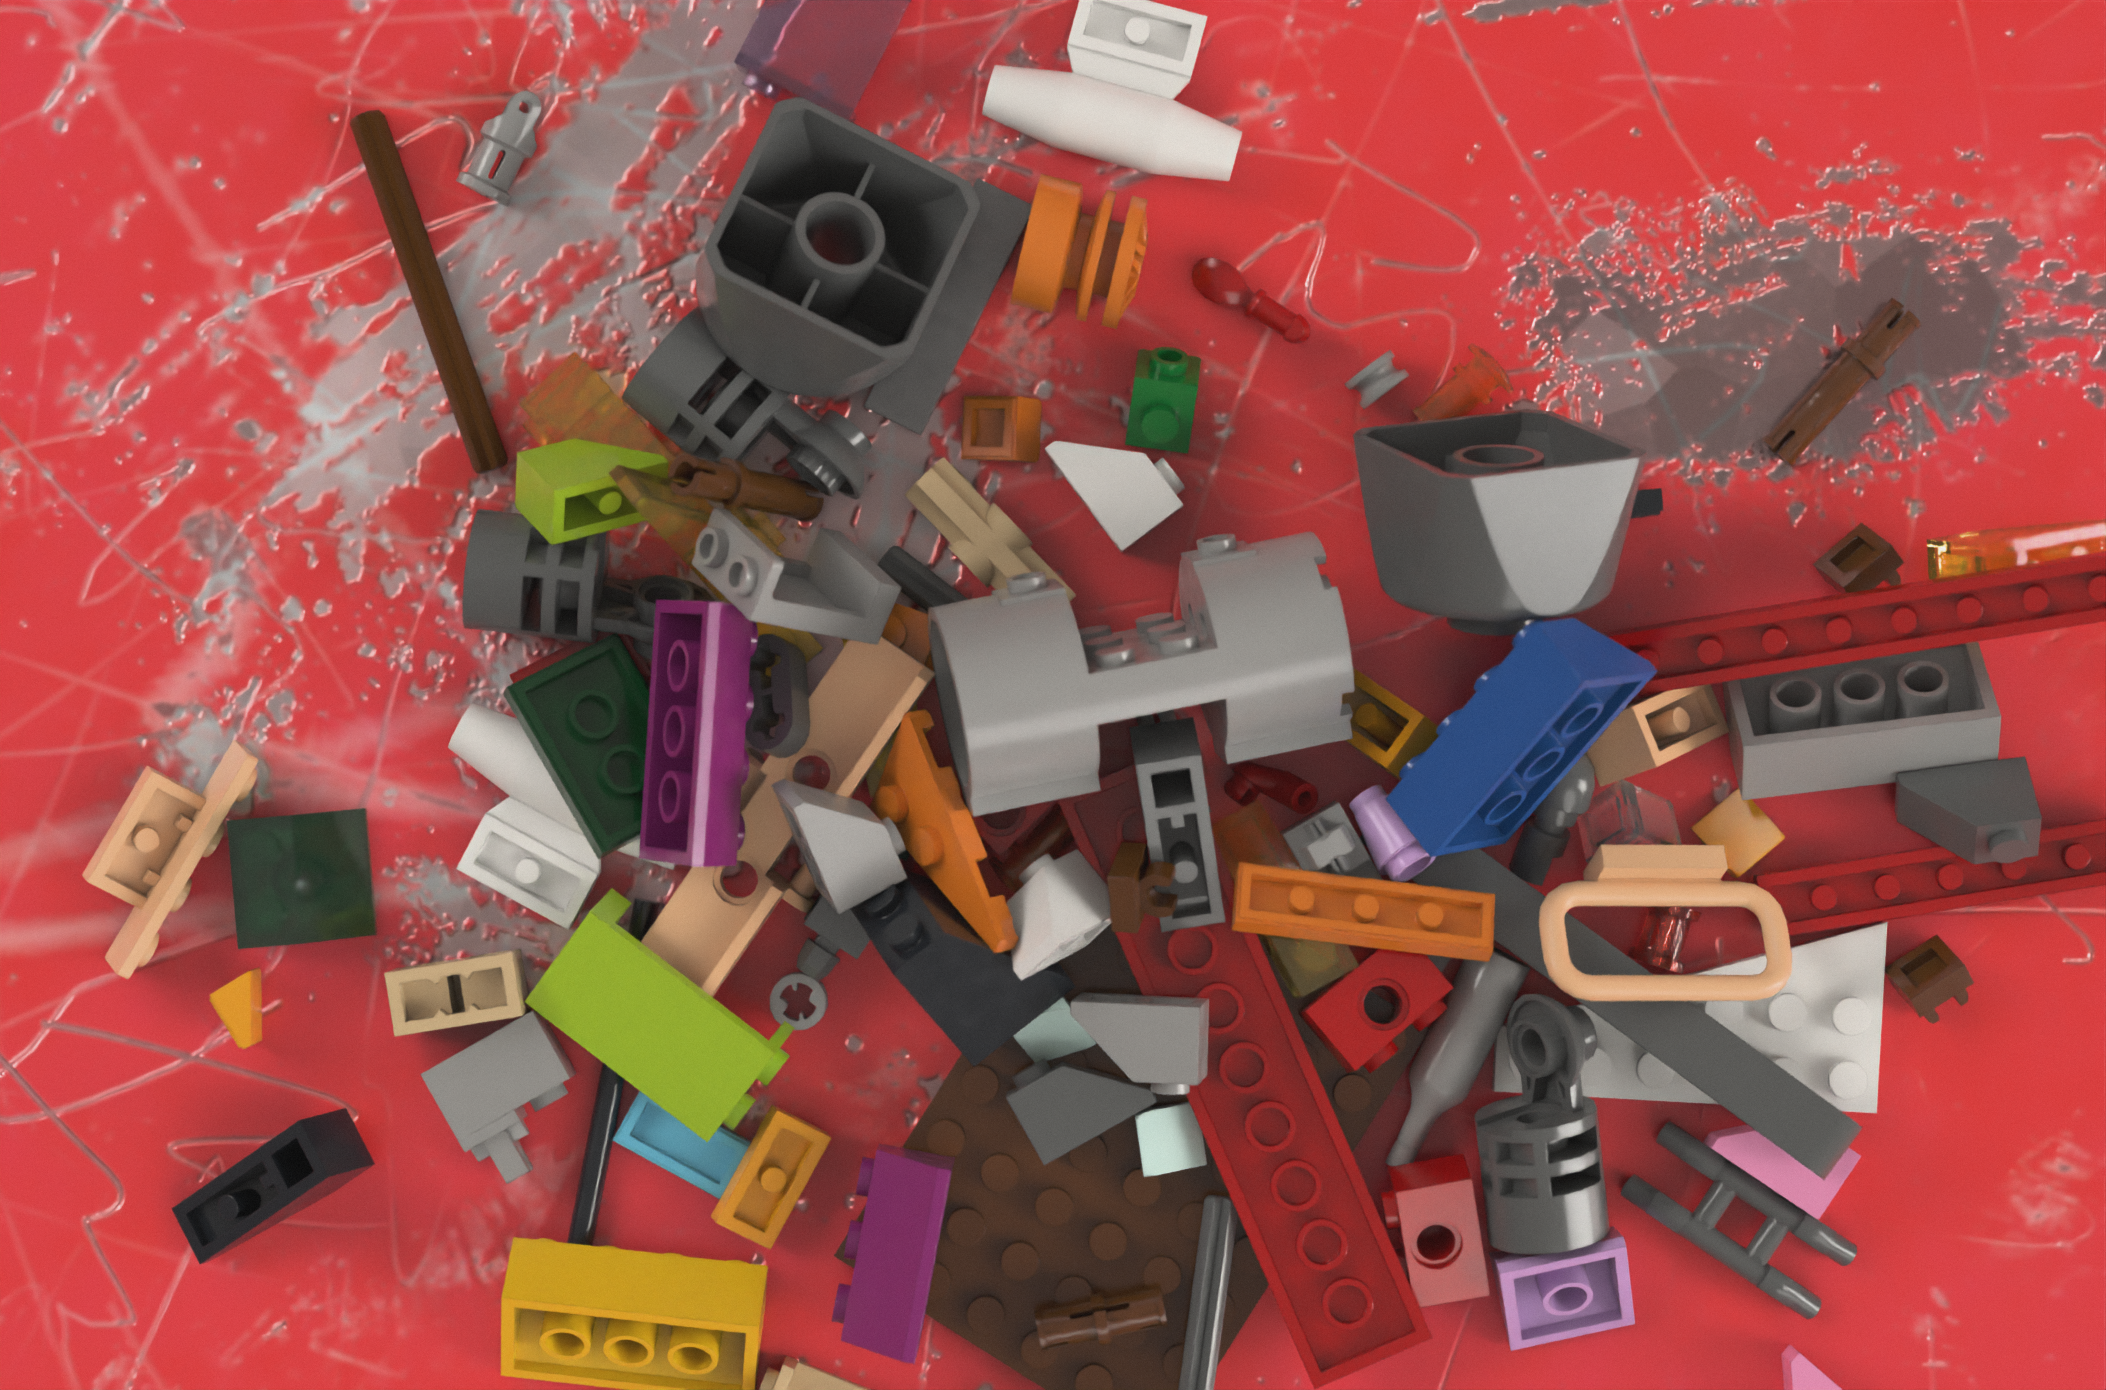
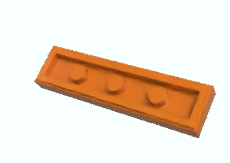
[1232,862,1495,962]

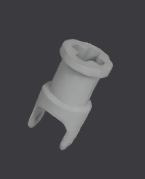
[456,91,541,207]

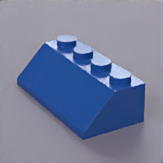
[1385,618,1657,857]

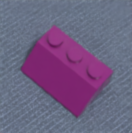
[832,1143,955,1364]

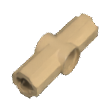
[904,457,1076,602]

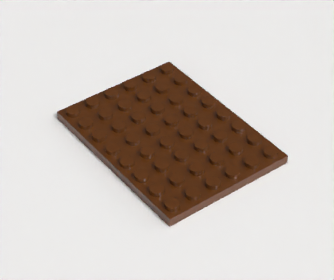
[834,923,1429,1390]

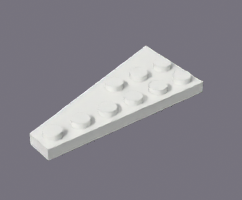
[1492,921,1888,1113]

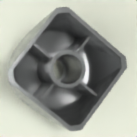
[695,97,981,398]
[1353,409,1647,636]

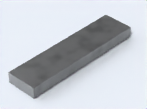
[864,178,1032,435]

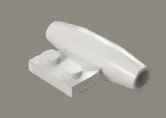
[982,0,1242,181]
[448,703,677,930]

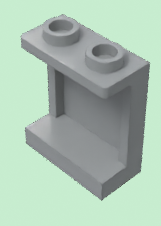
[691,508,901,645]

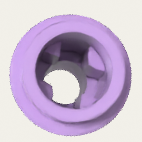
[1349,785,1436,882]

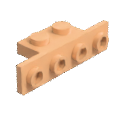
[82,740,258,979]

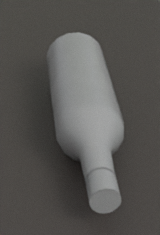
[1385,947,1530,1166]

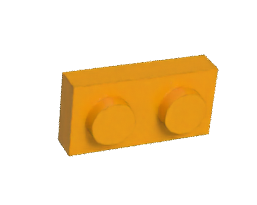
[711,1105,831,1250]

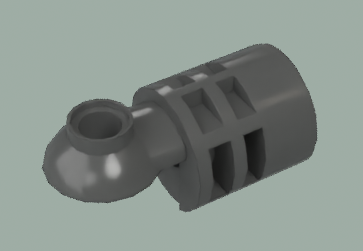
[622,306,872,500]
[462,509,715,659]
[1475,994,1610,1254]

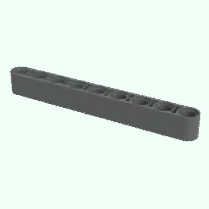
[1360,835,1863,1180]

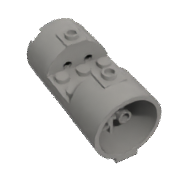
[928,531,1354,817]

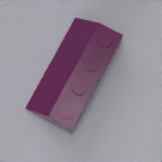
[639,599,758,867]

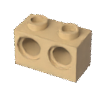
[384,948,531,1037]

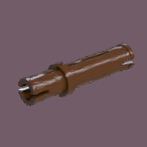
[1761,298,1922,467]
[668,454,824,522]

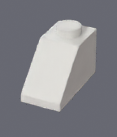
[1045,441,1185,553]
[1006,849,1111,980]

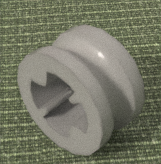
[1345,350,1409,410]
[770,972,828,1030]

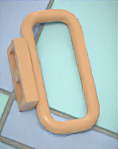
[1539,845,1792,1001]

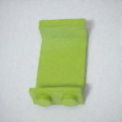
[524,888,795,1142]

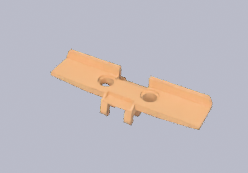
[641,635,936,997]

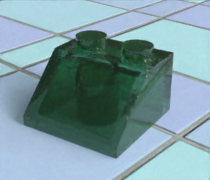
[227,808,378,949]

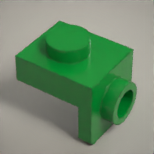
[1125,347,1201,454]

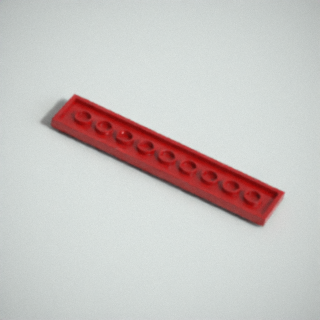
[1057,764,1433,1389]

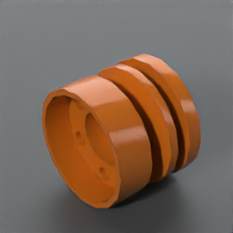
[1010,174,1149,329]

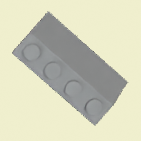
[1722,642,2001,800]

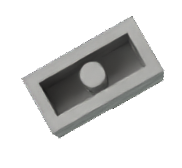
[1279,801,1382,946]
[420,1010,577,1184]

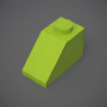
[515,438,669,545]

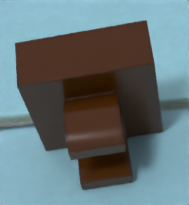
[1813,523,1904,594]
[1107,842,1178,933]
[1885,935,1974,1024]

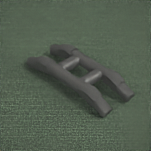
[1621,1121,1857,1319]

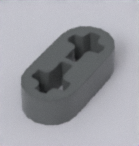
[745,634,810,758]

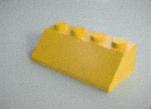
[501,1237,768,1390]

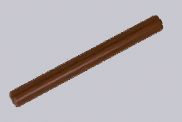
[350,110,507,474]

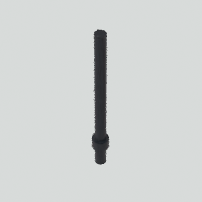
[567,898,660,1246]

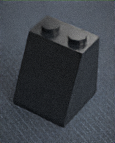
[850,869,1076,1066]

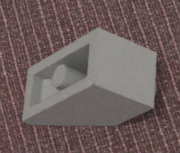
[772,779,907,914]
[1070,992,1209,1095]

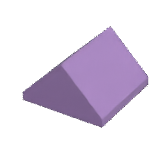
[1489,1226,1635,1351]

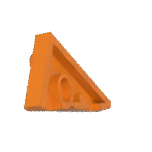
[870,709,1019,953]

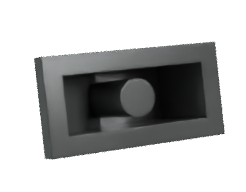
[1895,756,2042,864]
[1006,1058,1157,1165]

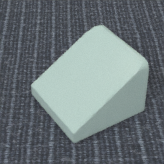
[1013,996,1097,1062]
[1135,1102,1207,1177]

